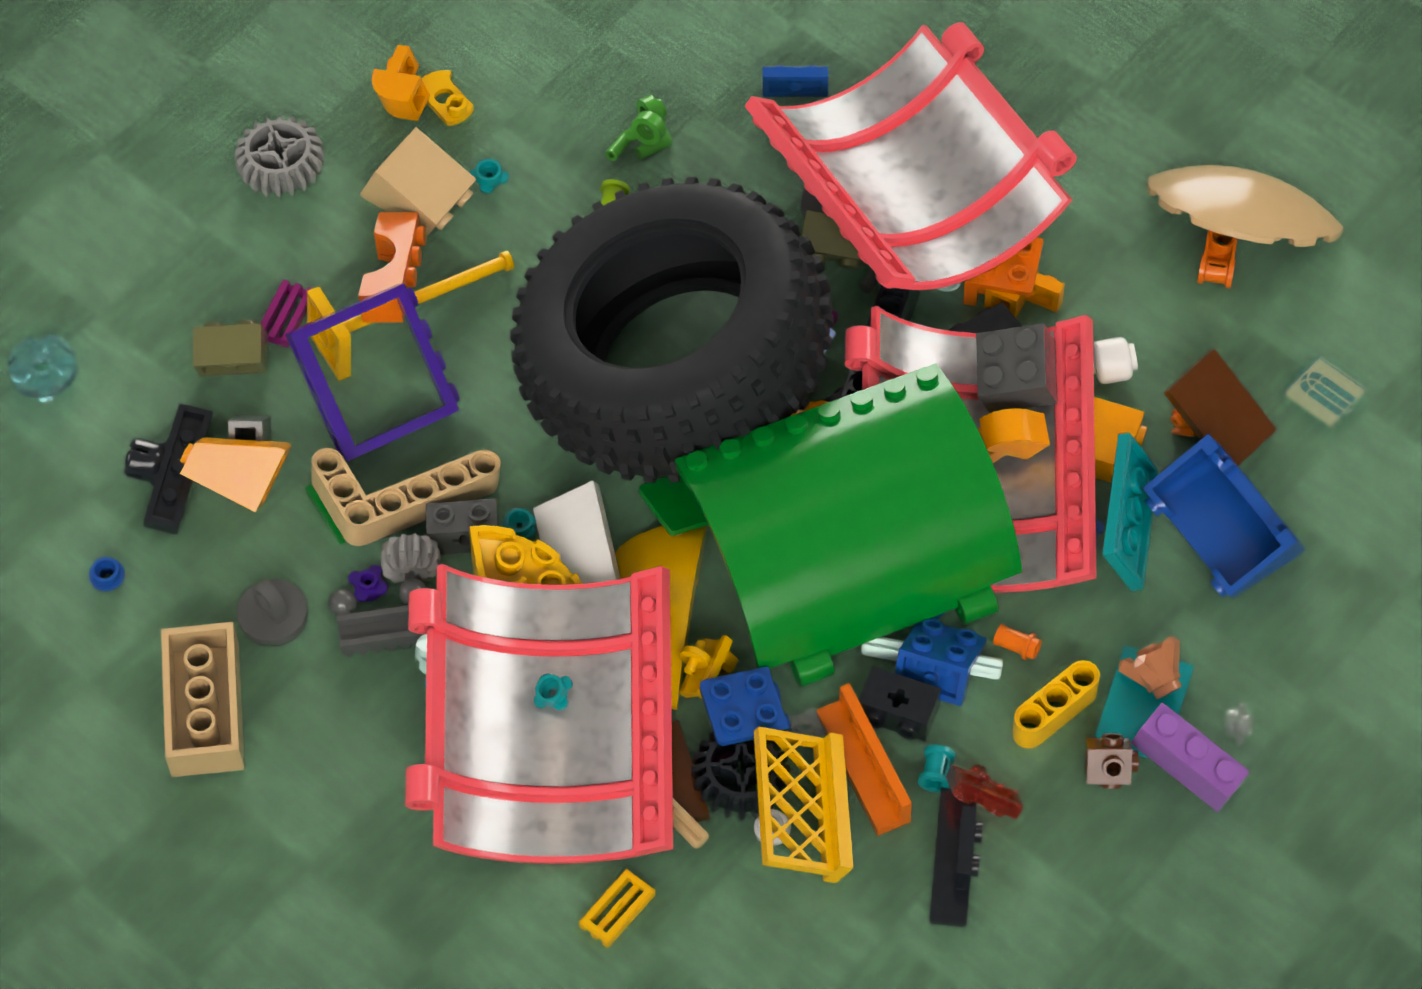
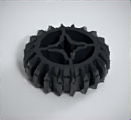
[691,730,791,821]

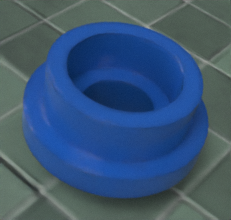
[89,557,125,592]

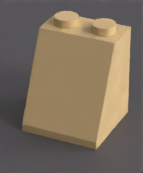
[360,127,477,235]

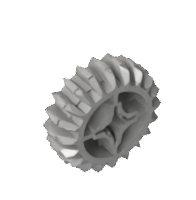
[234,114,325,198]

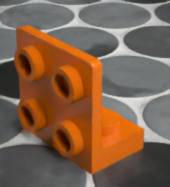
[963,237,1044,307]

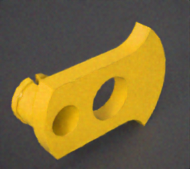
[421,70,474,126]

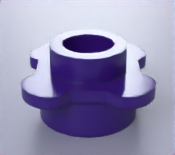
[348,565,388,602]

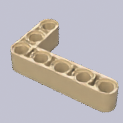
[311,448,501,546]

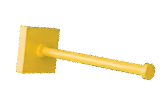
[307,250,514,381]

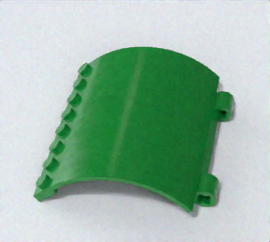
[674,363,1023,688]

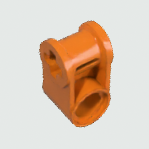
[1197,230,1238,289]

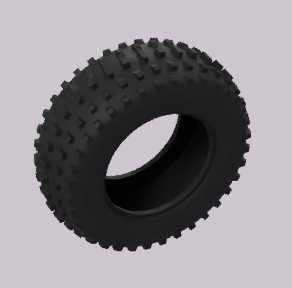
[510,177,834,483]

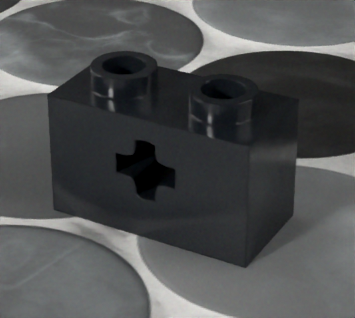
[859,666,941,742]

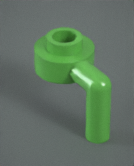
[635,95,673,160]
[605,111,666,161]

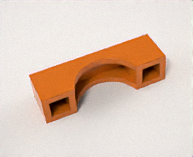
[358,212,427,323]

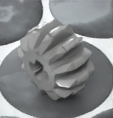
[380,533,440,583]

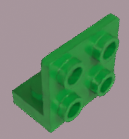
[638,477,709,536]

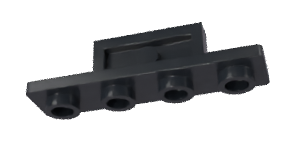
[929,787,983,927]

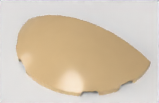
[1146,165,1344,247]

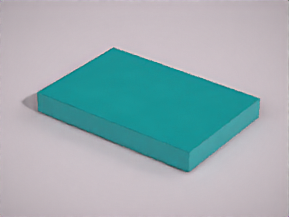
[1094,645,1194,759]

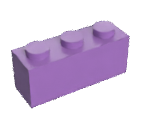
[1131,702,1250,812]

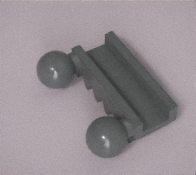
[328,578,427,658]

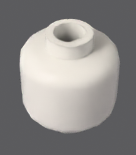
[1093,337,1138,384]

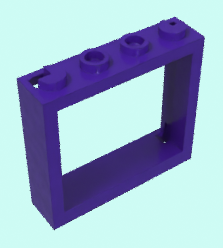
[285,283,460,462]

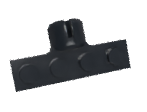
[124,403,213,535]

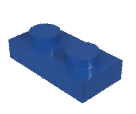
[763,65,828,97]

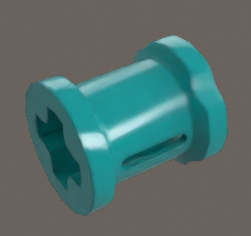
[917,744,956,793]

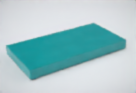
[1102,433,1158,591]

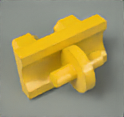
[679,635,739,700]

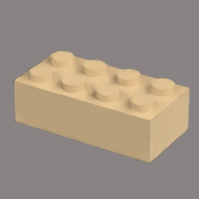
[161,622,245,777]

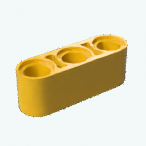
[1012,660,1100,749]

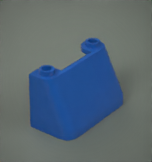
[1143,434,1306,599]

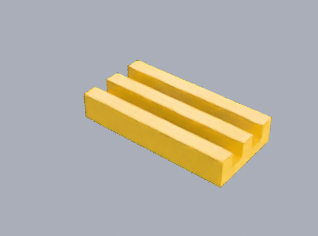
[579,868,656,948]

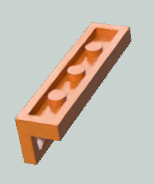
[816,683,912,836]

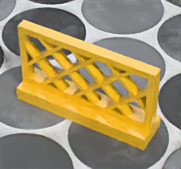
[754,726,854,883]

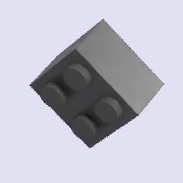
[976,323,1057,413]

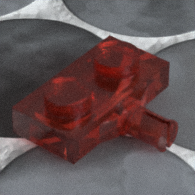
[946,764,1024,820]

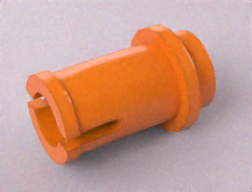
[993,624,1042,661]

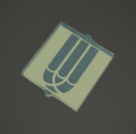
[1284,355,1367,428]

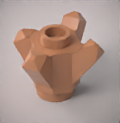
[1118,636,1182,700]

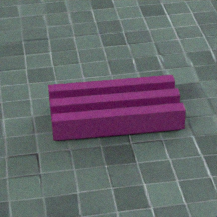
[261,279,313,348]

